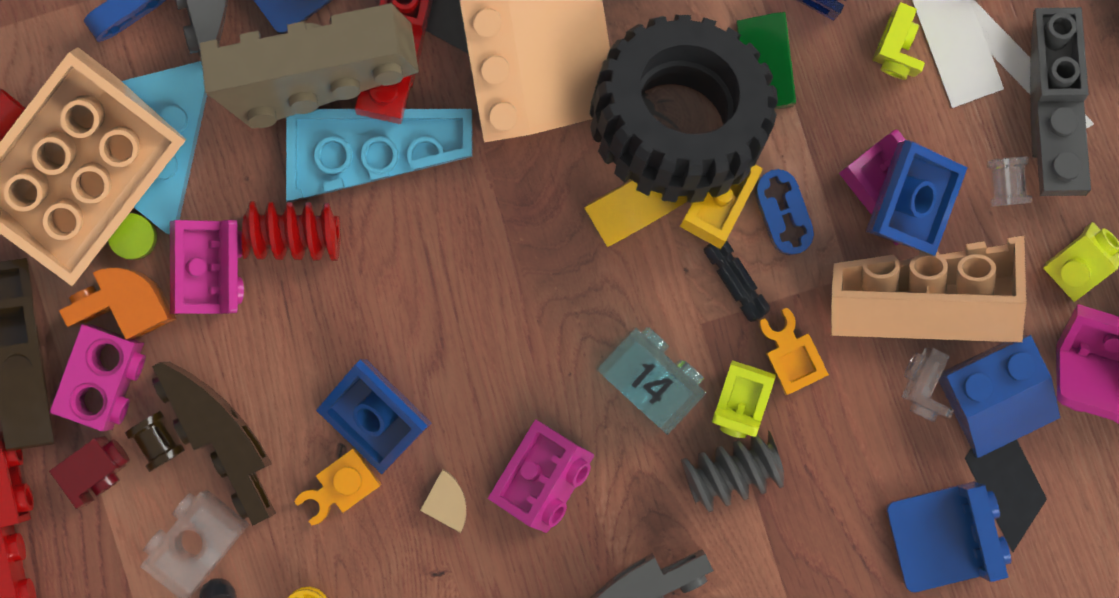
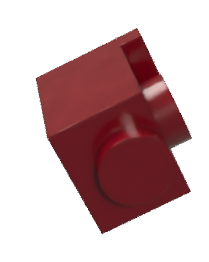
[49,436,130,509]

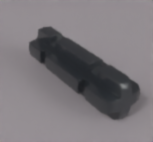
[704,240,770,322]

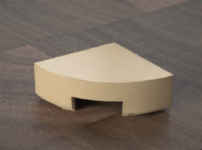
[420,469,467,533]

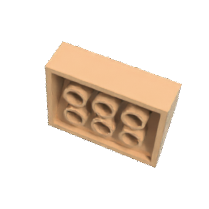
[460,0,610,142]
[0,47,186,286]

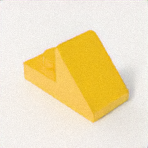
[679,164,763,249]

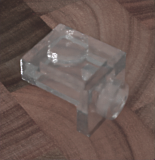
[901,348,955,422]

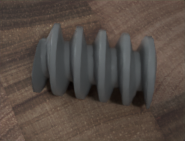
[681,431,784,512]

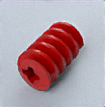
[241,201,341,261]

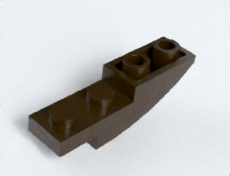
[0,258,54,452]
[152,362,276,525]

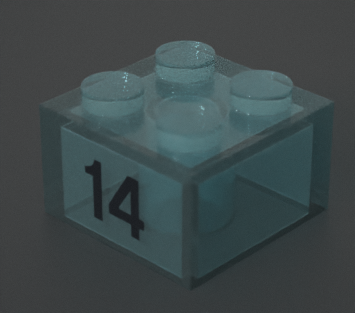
[595,327,706,435]

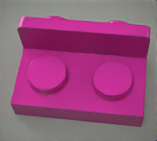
[487,419,594,533]

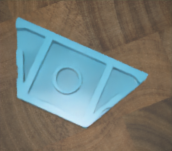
[122,61,207,234]

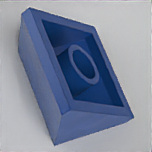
[866,140,968,256]
[316,359,432,475]

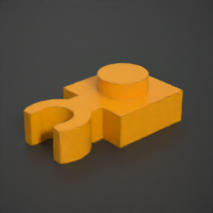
[759,308,829,395]
[294,448,382,526]

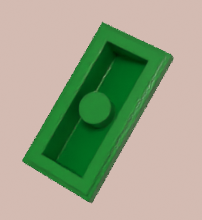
[736,12,796,109]

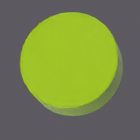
[108,213,157,260]

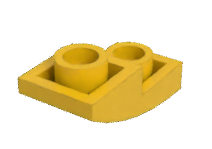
[584,179,687,247]

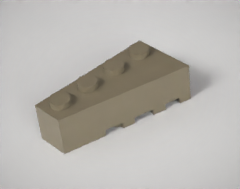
[200,3,419,129]

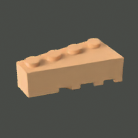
[832,236,1026,342]

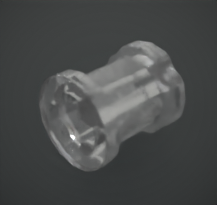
[987,157,1032,207]

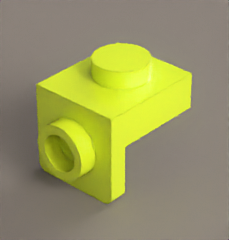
[1043,222,1119,302]
[712,360,776,438]

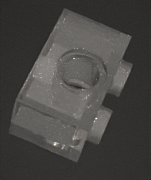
[140,490,250,598]

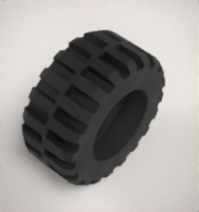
[589,15,778,203]

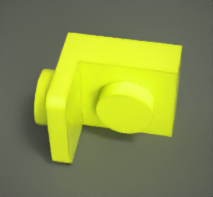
[872,2,925,80]

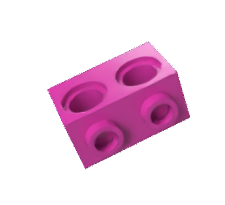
[49,324,146,432]

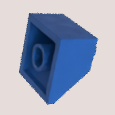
[936,335,1061,458]

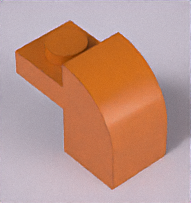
[59,268,176,340]

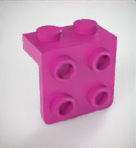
[1056,304,1119,424]

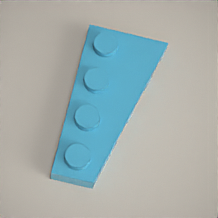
[286,109,473,202]

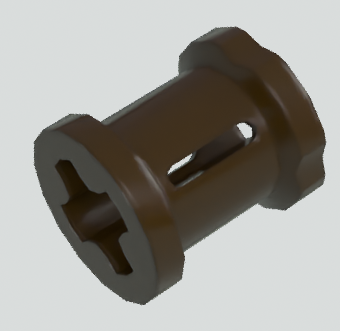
[125,411,185,472]

